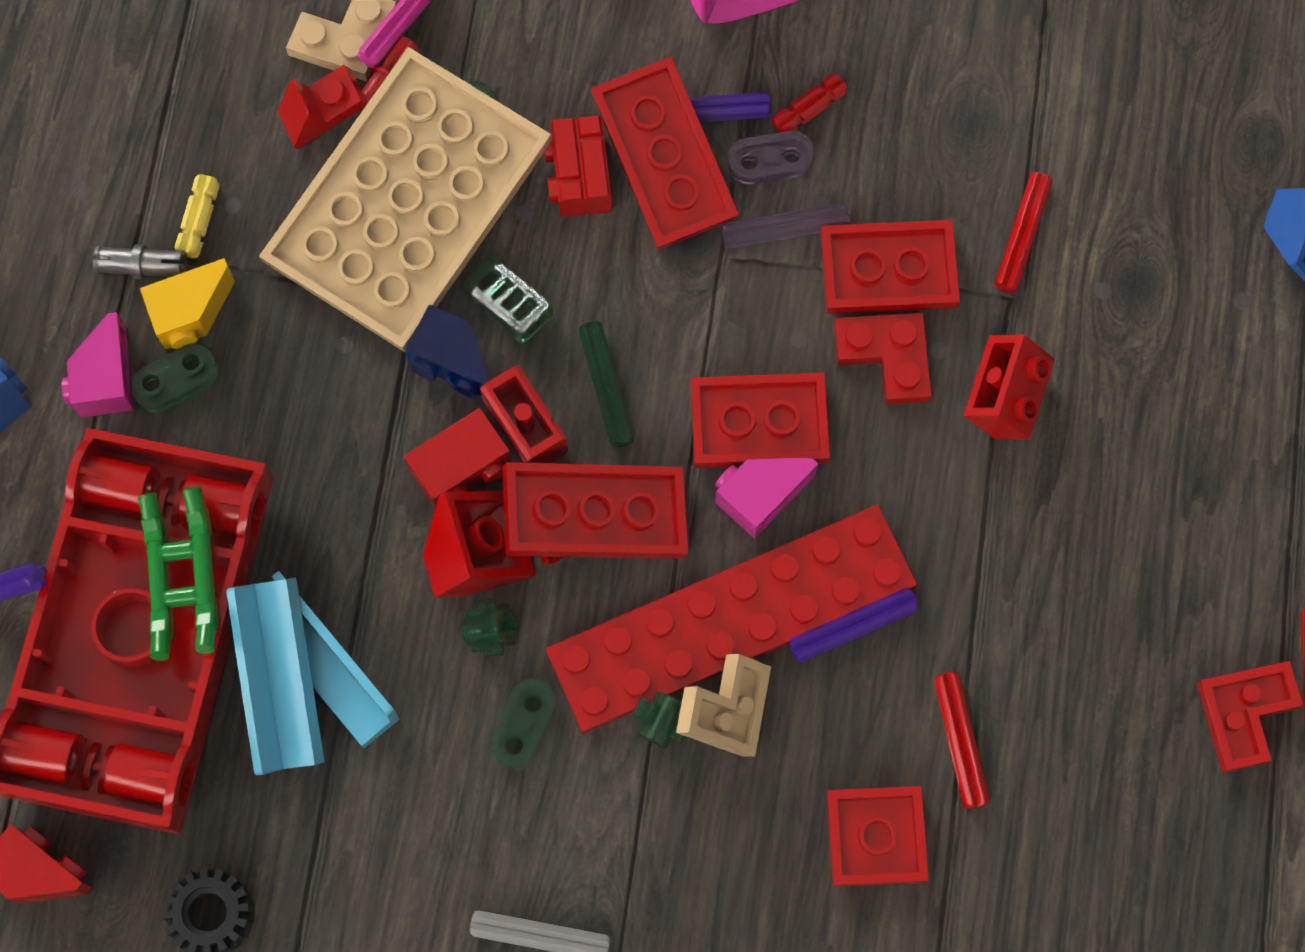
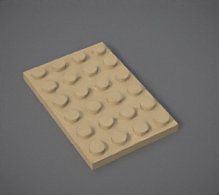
[259,47,552,352]

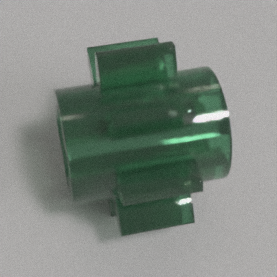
[462,598,519,657]
[631,691,685,749]

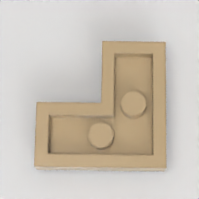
[286,0,397,81]
[676,654,771,757]

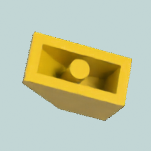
[140,258,235,350]

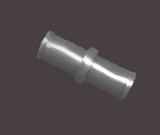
[93,245,187,280]

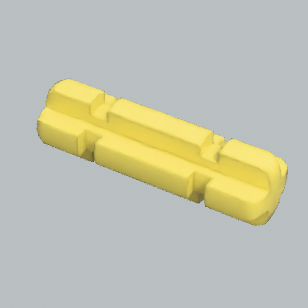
[175,174,219,259]

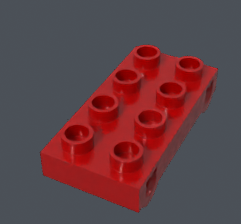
[0,428,274,835]

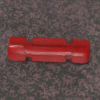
[772,73,847,138]

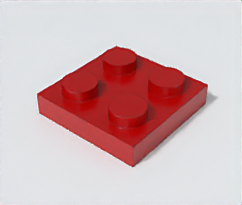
[826,786,929,887]

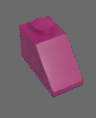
[61,312,134,418]
[715,458,818,539]

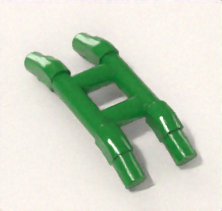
[138,486,219,661]

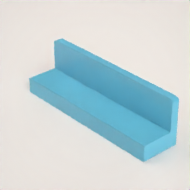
[271,571,400,749]
[226,578,325,775]

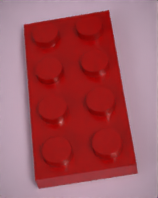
[591,56,739,250]
[502,462,689,559]

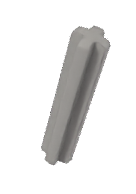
[470,910,611,952]

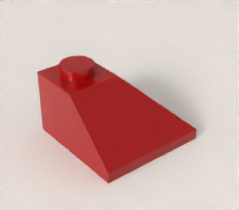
[423,491,536,598]

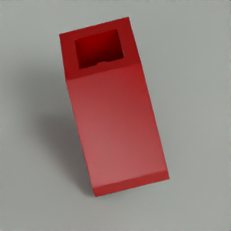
[0,824,93,904]

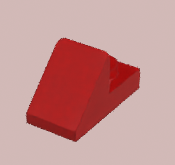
[278,64,368,149]

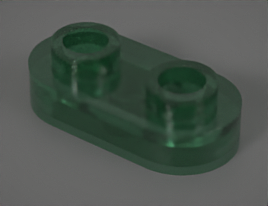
[130,344,218,412]
[490,678,556,770]

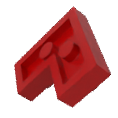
[833,313,931,405]
[1197,661,1303,773]

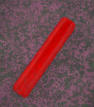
[994,172,1053,294]
[934,672,989,809]

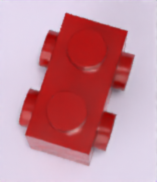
[963,334,1055,440]

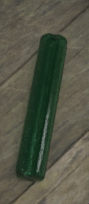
[579,321,634,448]

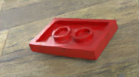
[820,220,960,314]
[690,373,830,468]

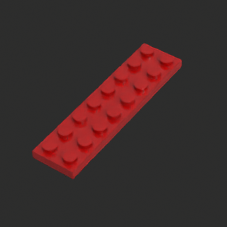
[545,504,917,735]

